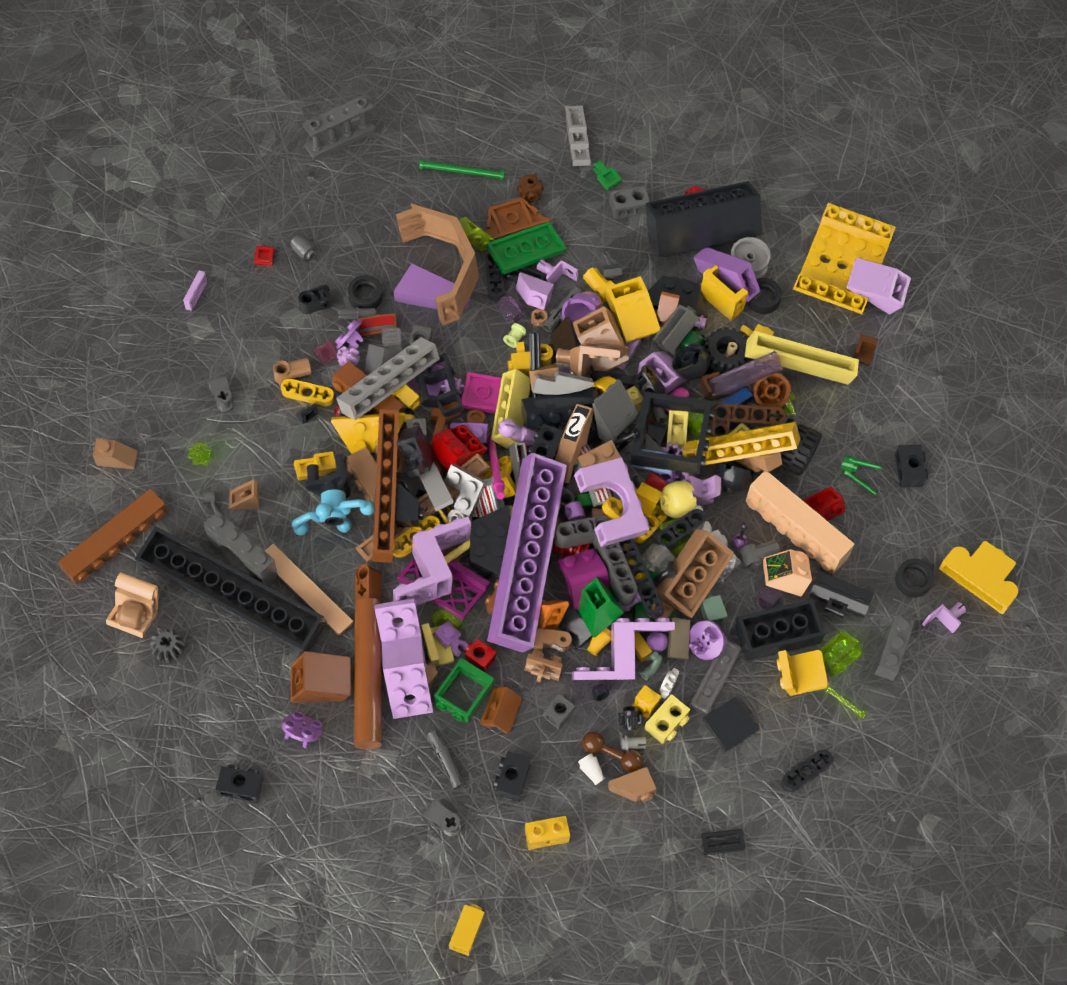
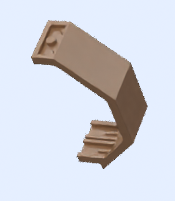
[396,203,479,326]

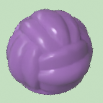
[647,632,668,653]

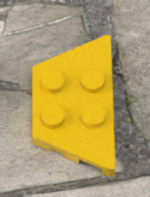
[331,413,405,454]

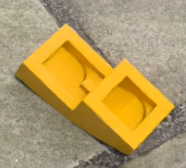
[294,451,336,481]

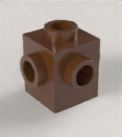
[517,174,544,203]

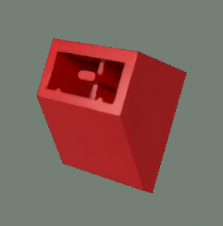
[431,424,487,471]

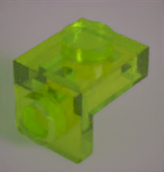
[431,607,463,631]

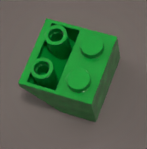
[578,577,624,638]

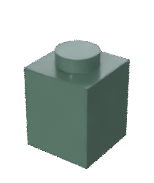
[699,595,728,625]

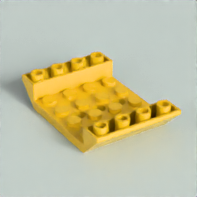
[793,203,896,314]

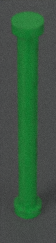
[419,159,505,181]

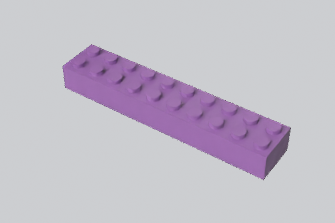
[487,453,567,653]

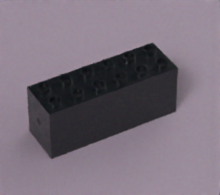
[645,181,762,257]

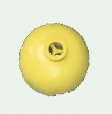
[660,480,696,519]

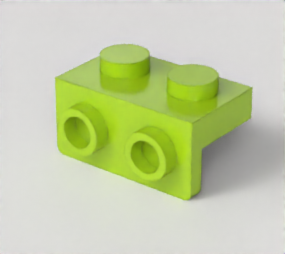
[459,217,494,251]

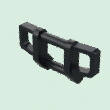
[414,353,464,418]

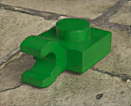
[593,160,622,191]

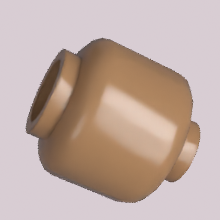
[115,601,146,629]

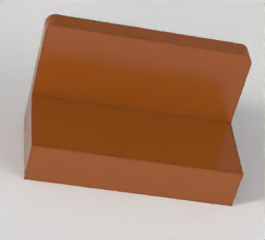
[480,687,522,734]

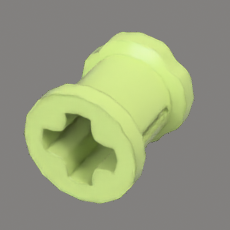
[503,323,526,348]

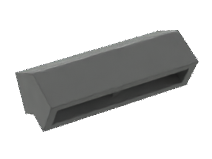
[509,443,527,489]

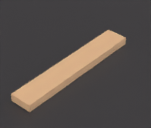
[265,544,354,636]

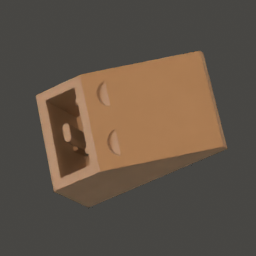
[573,306,630,372]

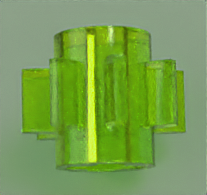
[187,442,213,466]

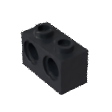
[527,423,564,460]

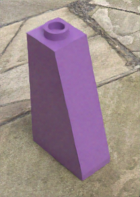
[693,247,760,302]
[394,264,471,309]

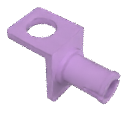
[537,260,579,284]
[922,602,966,633]

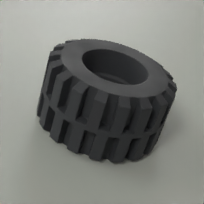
[704,327,749,378]
[780,423,822,476]

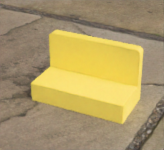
[421,623,454,667]

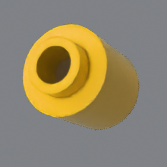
[541,344,553,367]

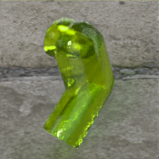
[783,391,797,415]

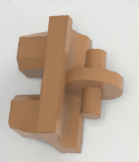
[524,650,563,683]

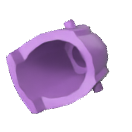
[562,291,603,323]

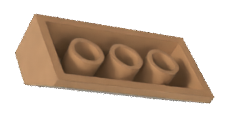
[656,529,734,618]

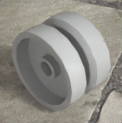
[730,237,771,279]

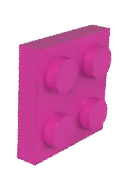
[462,372,502,414]

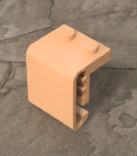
[106,572,158,638]

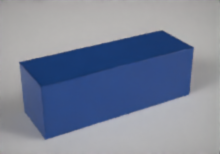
[717,387,753,417]

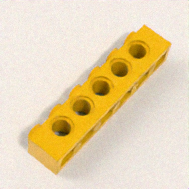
[682,422,800,465]

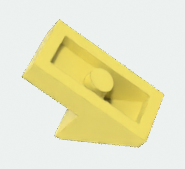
[667,410,688,449]

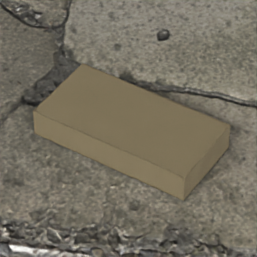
[668,618,690,660]

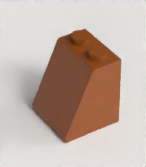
[291,651,353,703]

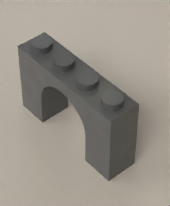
[203,511,278,587]

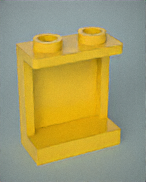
[700,265,748,321]

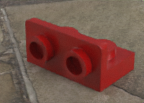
[802,486,845,521]

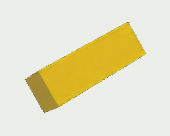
[634,632,652,662]

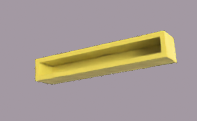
[745,331,859,385]

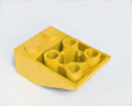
[606,276,660,343]

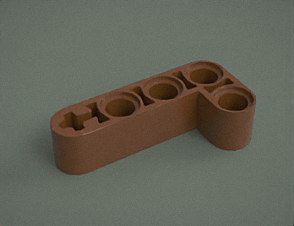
[710,404,786,437]

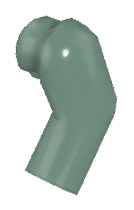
[640,651,663,681]

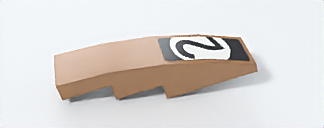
[554,404,594,483]

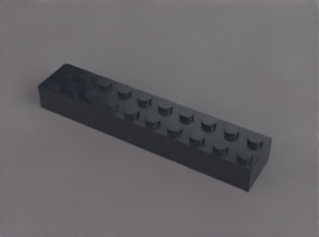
[135,526,327,654]

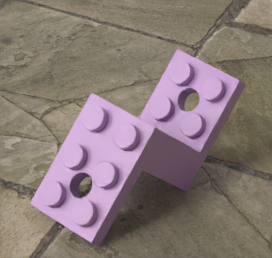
[393,517,471,606]
[375,598,433,719]
[572,618,675,680]

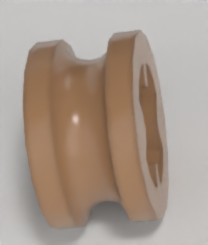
[531,309,548,327]

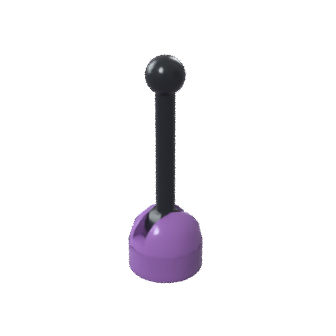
[731,522,748,550]

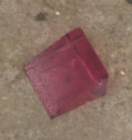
[312,340,337,365]

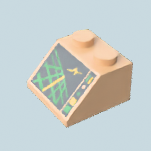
[763,549,812,597]

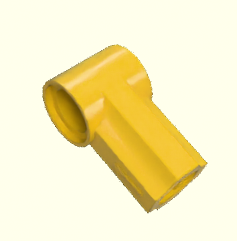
[583,267,615,303]

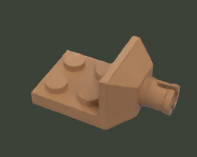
[556,342,629,376]

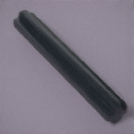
[530,332,542,398]

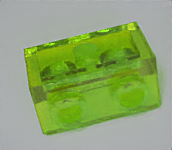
[820,630,862,677]

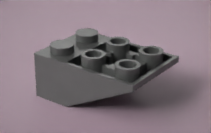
[592,379,639,449]

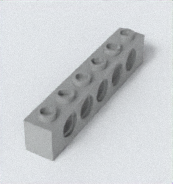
[336,337,440,420]

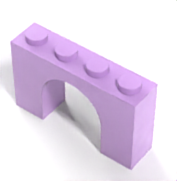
[574,457,649,547]

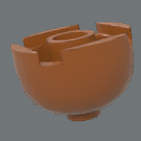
[753,371,791,408]

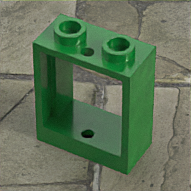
[434,658,494,723]

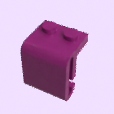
[558,548,610,613]

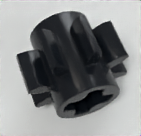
[618,706,643,730]

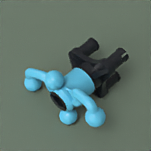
[292,455,375,536]

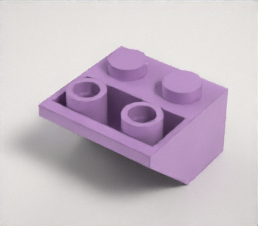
[638,351,686,395]

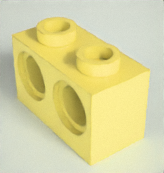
[644,694,690,744]

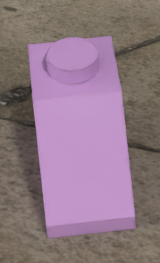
[516,272,554,310]

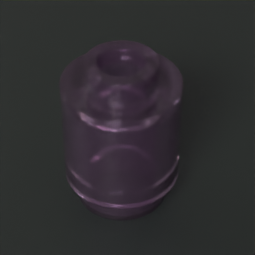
[497,296,524,323]

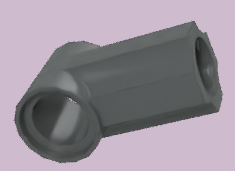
[739,540,780,569]

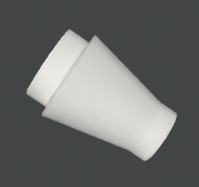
[578,753,605,785]

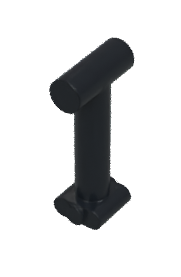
[643,561,676,596]

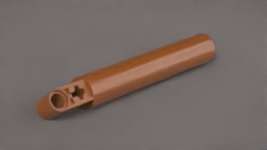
[354,564,382,749]

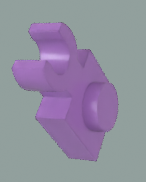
[433,620,468,657]

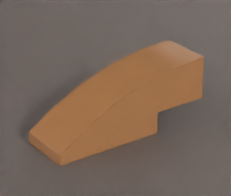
[734,452,782,473]

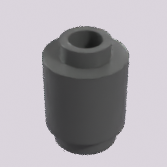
[290,234,317,261]

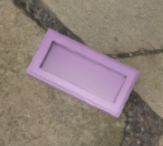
[183,270,207,311]

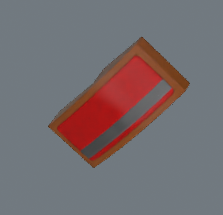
[357,314,399,338]

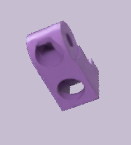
[563,501,585,522]

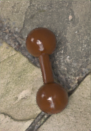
[582,731,644,773]

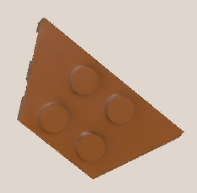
[486,197,551,240]

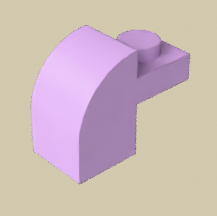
[681,475,721,505]

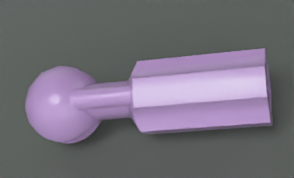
[498,419,547,446]

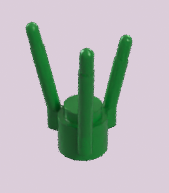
[841,455,882,495]

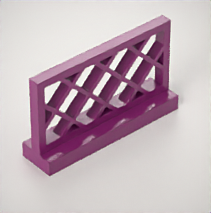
[397,553,490,621]

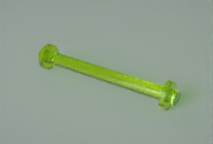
[824,687,865,719]

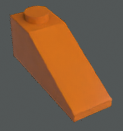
[537,600,569,630]

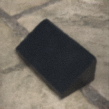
[559,604,593,649]

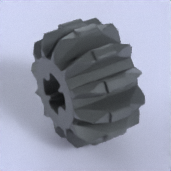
[150,627,185,662]

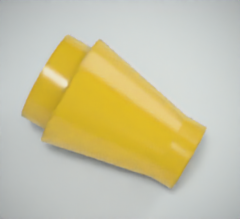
[587,628,611,656]

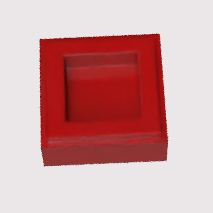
[254,246,275,266]

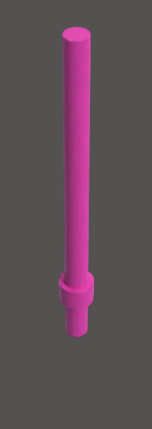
[487,435,505,499]

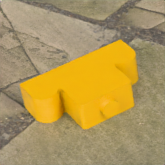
[939,541,1018,615]

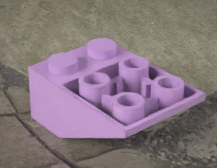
[847,258,911,315]

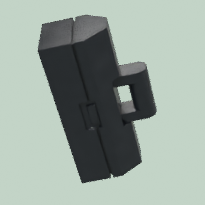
[809,571,874,618]

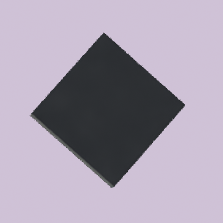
[702,697,759,752]

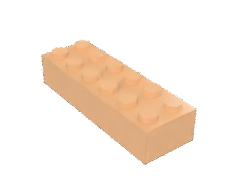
[746,471,855,574]

